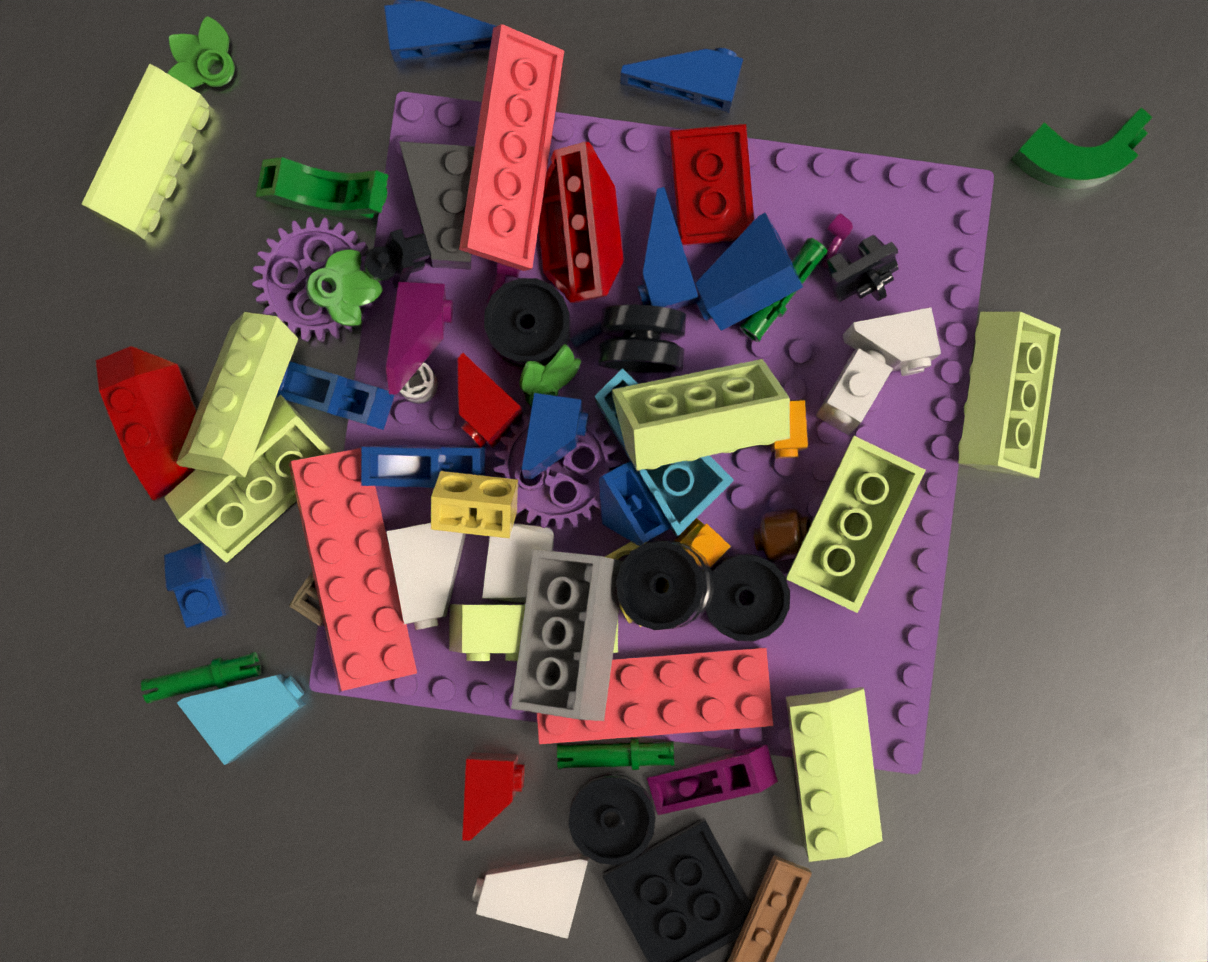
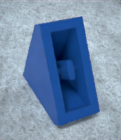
[599,461,671,546]

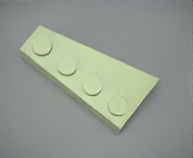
[449,604,618,661]

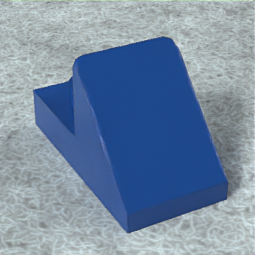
[164,543,226,628]

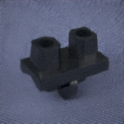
[364,229,431,288]
[827,235,899,302]

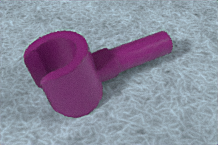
[821,213,853,269]
[486,263,520,303]

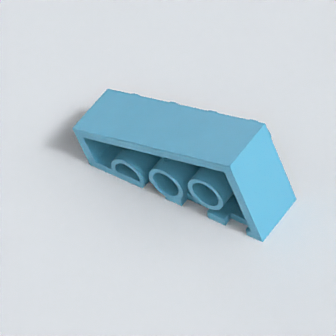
[595,368,734,537]

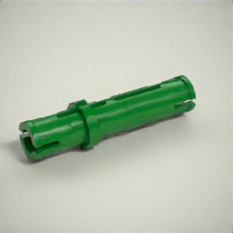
[740,238,828,342]
[141,652,262,704]
[557,739,675,770]

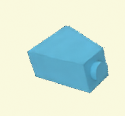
[177,674,306,765]

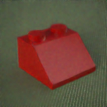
[458,353,523,448]
[462,752,525,841]

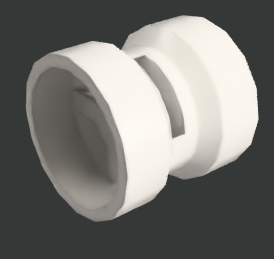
[400,363,438,404]

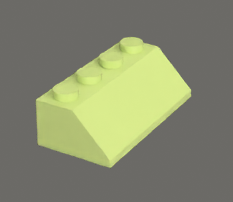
[82,64,209,240]
[958,311,1061,478]
[176,312,298,478]
[612,359,790,471]
[164,395,334,563]
[786,436,926,613]
[786,687,883,862]

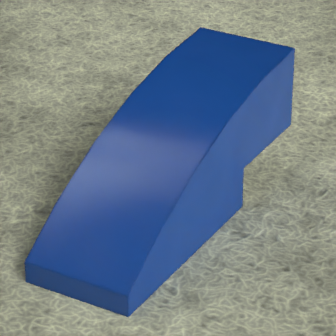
[276,361,395,430]
[361,445,485,488]

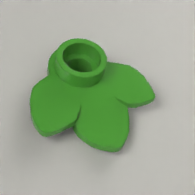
[167,16,235,88]
[306,250,383,326]
[519,344,581,407]

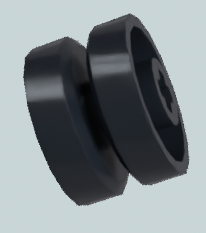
[484,278,571,370]
[598,305,686,373]
[616,541,714,630]
[705,553,790,642]
[568,772,656,865]

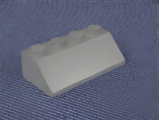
[511,549,623,721]

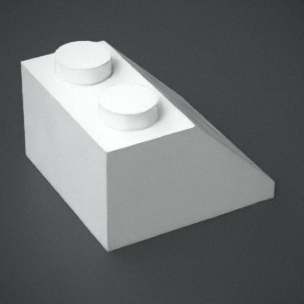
[843,307,941,376]

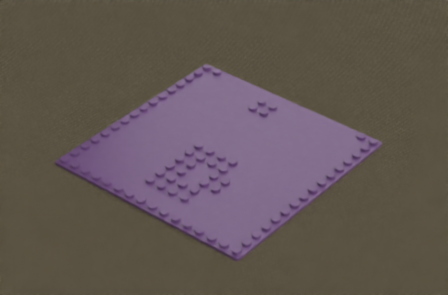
[309,91,994,774]

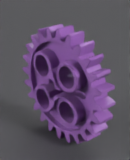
[252,217,373,343]
[494,410,620,530]

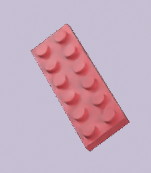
[459,24,564,271]
[289,448,417,692]
[537,648,773,744]

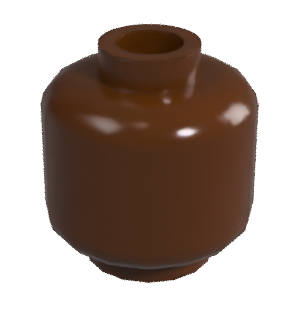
[754,508,811,562]

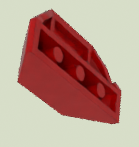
[539,141,624,303]
[96,346,197,501]

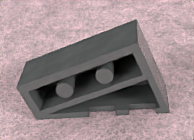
[399,141,475,270]

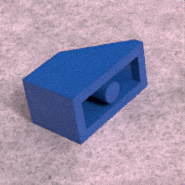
[522,393,589,479]

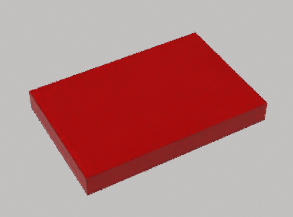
[670,124,754,246]

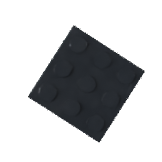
[603,819,752,962]

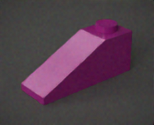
[386,282,453,395]
[647,744,778,815]

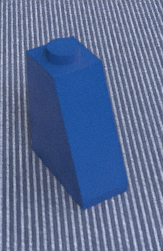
[695,212,803,331]

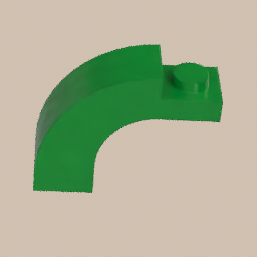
[1010,107,1152,189]
[255,157,389,219]

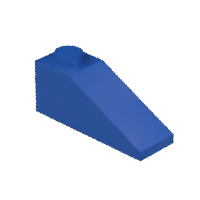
[384,0,496,62]
[620,48,743,113]
[637,187,698,310]

